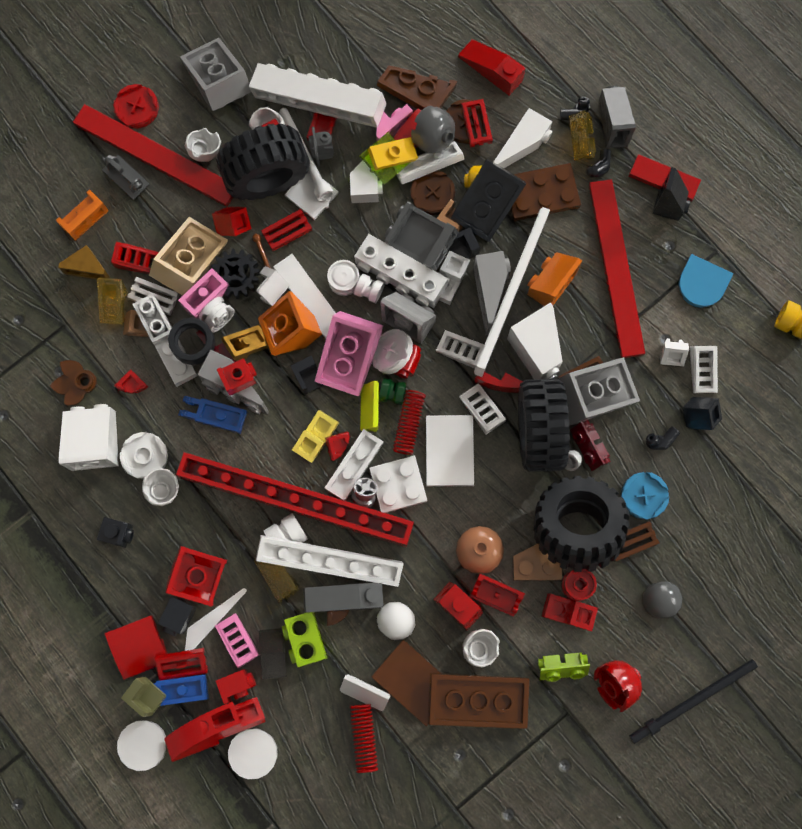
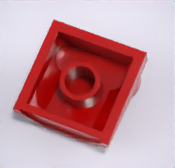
[165,546,227,607]

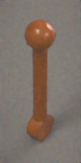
[252,234,272,269]

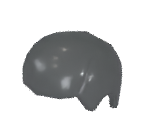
[643,581,683,619]

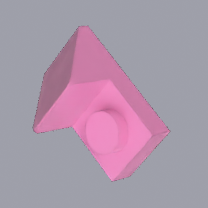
[376,104,413,145]

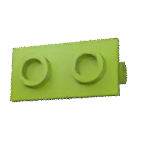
[538,652,590,682]

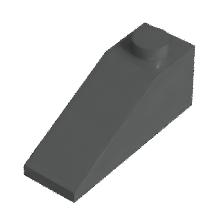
[303,583,383,613]

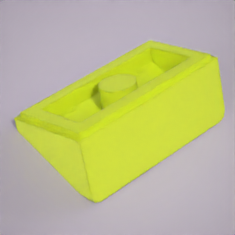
[360,381,379,431]

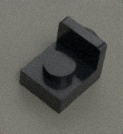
[97,517,134,548]

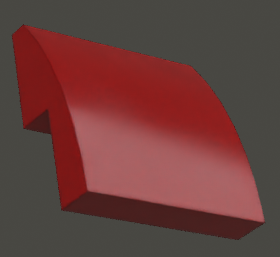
[105,616,168,680]

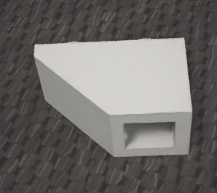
[350,154,383,203]

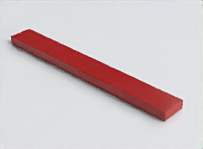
[73,104,233,207]
[589,179,645,358]

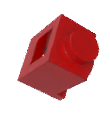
[217,358,257,396]
[216,669,256,704]

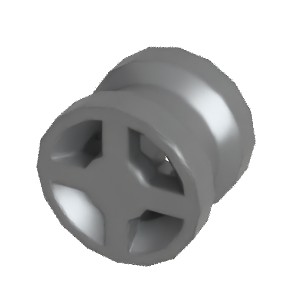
[352,478,378,508]

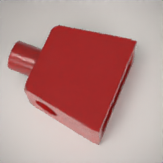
[433,582,483,630]

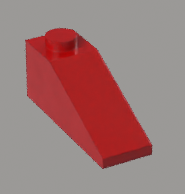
[458,39,525,96]

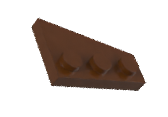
[377,65,457,110]

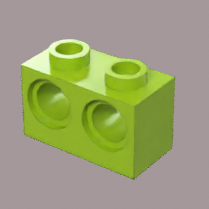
[282,612,328,667]

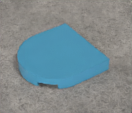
[678,254,733,308]

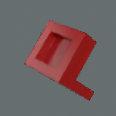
[212,207,251,236]

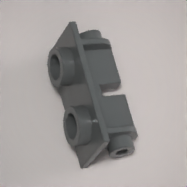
[309,127,334,166]
[102,155,150,200]

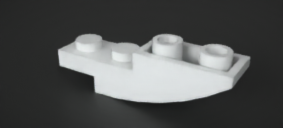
[133,293,197,387]

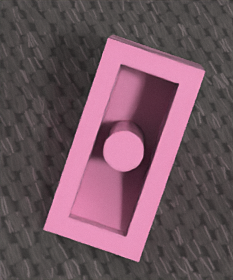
[178,269,229,319]

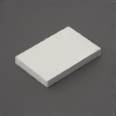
[426,415,474,487]

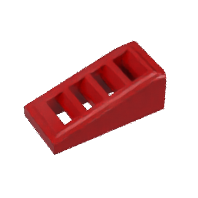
[111,242,159,274]

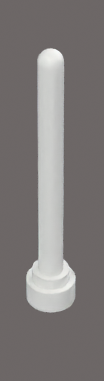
[279,108,334,202]

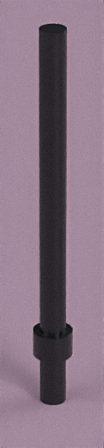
[629,659,758,744]

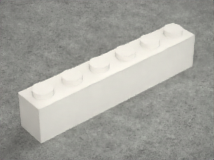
[249,63,386,128]

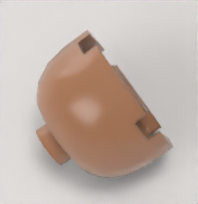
[456,526,504,574]

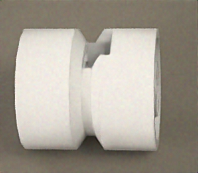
[263,513,308,543]

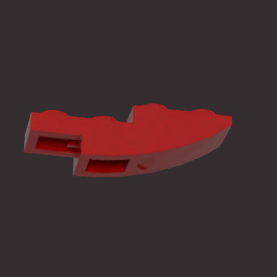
[164,697,266,762]

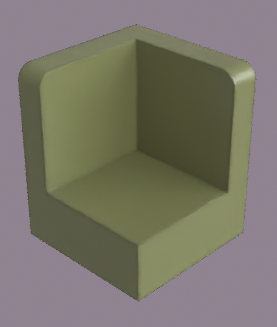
[121,677,166,717]

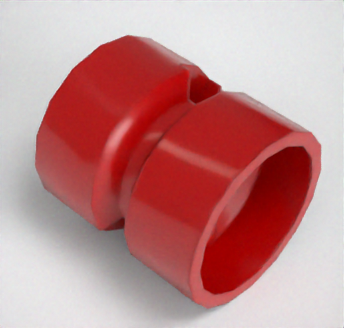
[561,569,597,601]

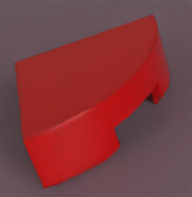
[114,369,148,394]
[325,431,350,461]

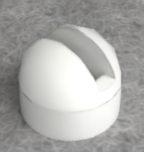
[565,450,582,471]

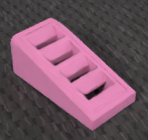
[215,613,260,668]

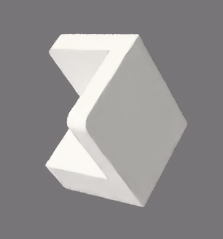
[256,266,290,306]

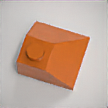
[258,291,322,356]

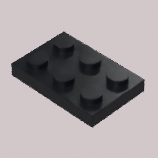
[450,158,526,242]

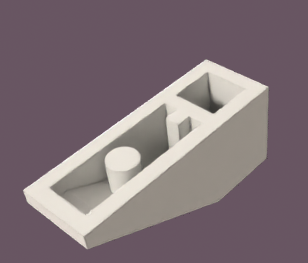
[494,108,553,168]

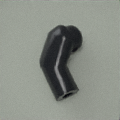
[560,97,591,120]
[586,149,611,178]

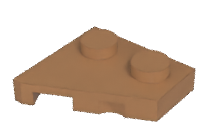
[513,544,562,581]

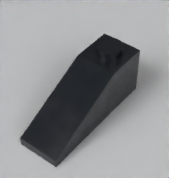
[652,167,690,221]

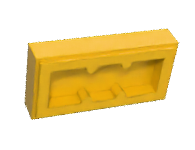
[368,137,418,171]

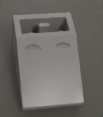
[198,350,269,415]

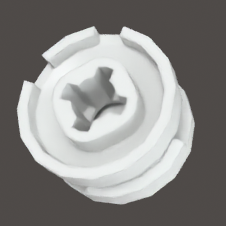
[327,260,360,296]
[198,297,235,333]

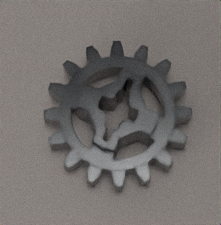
[211,249,261,299]

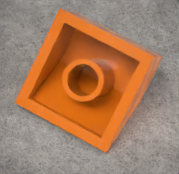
[527,252,582,306]

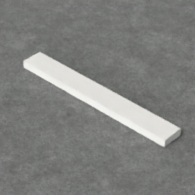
[474,207,550,377]

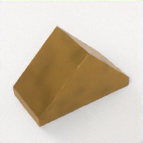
[58,245,110,281]

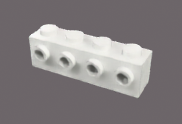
[354,234,448,308]

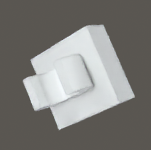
[660,338,689,367]

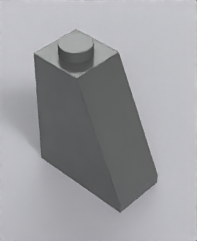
[599,86,636,148]

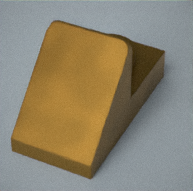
[221,325,268,361]

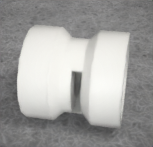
[354,273,385,304]

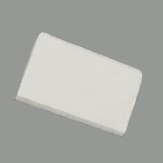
[340,674,391,711]

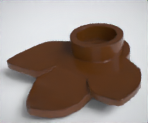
[50,360,97,405]

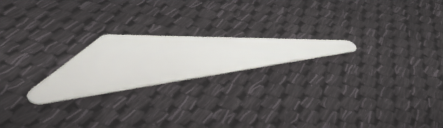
[185,588,247,651]

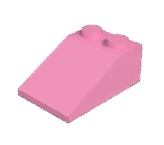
[315,311,383,396]

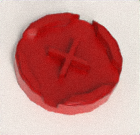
[113,84,159,129]

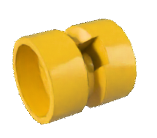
[774,300,802,339]

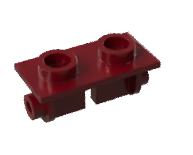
[570,420,611,471]

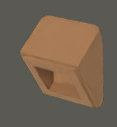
[123,310,149,337]

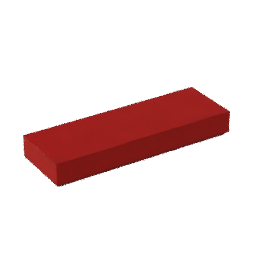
[628,154,701,202]

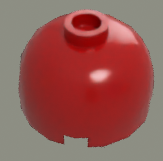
[594,661,642,712]

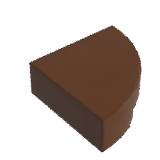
[327,610,350,626]

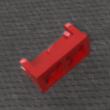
[470,574,525,617]

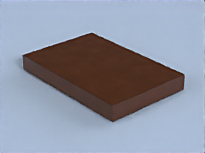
[371,640,441,726]

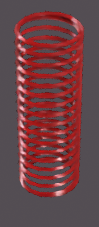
[392,390,426,455]
[350,704,378,773]

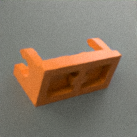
[56,190,109,241]

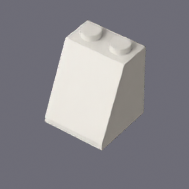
[507,302,562,379]
[59,404,119,471]

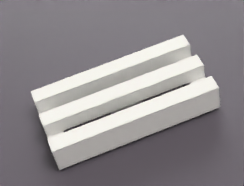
[127,277,180,316]

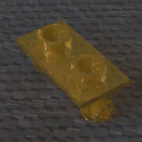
[569,111,597,161]

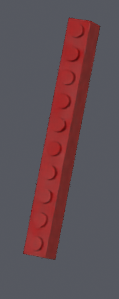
[176,452,414,547]

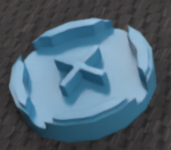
[621,472,669,520]

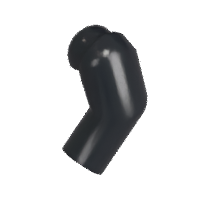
[646,426,680,450]

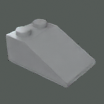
[180,38,251,111]
[473,251,511,335]
[380,292,436,344]
[559,357,640,425]

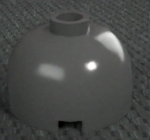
[411,106,455,153]

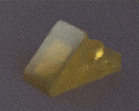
[97,278,128,324]

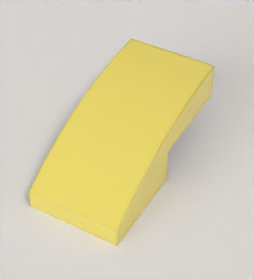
[292,410,340,463]

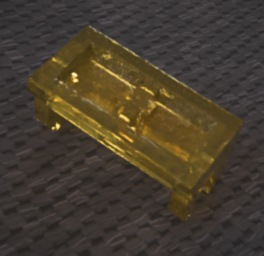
[254,558,299,603]

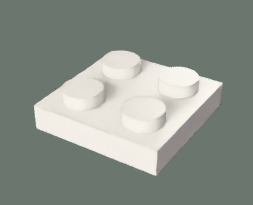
[369,455,427,513]

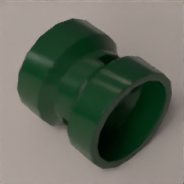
[379,378,407,406]

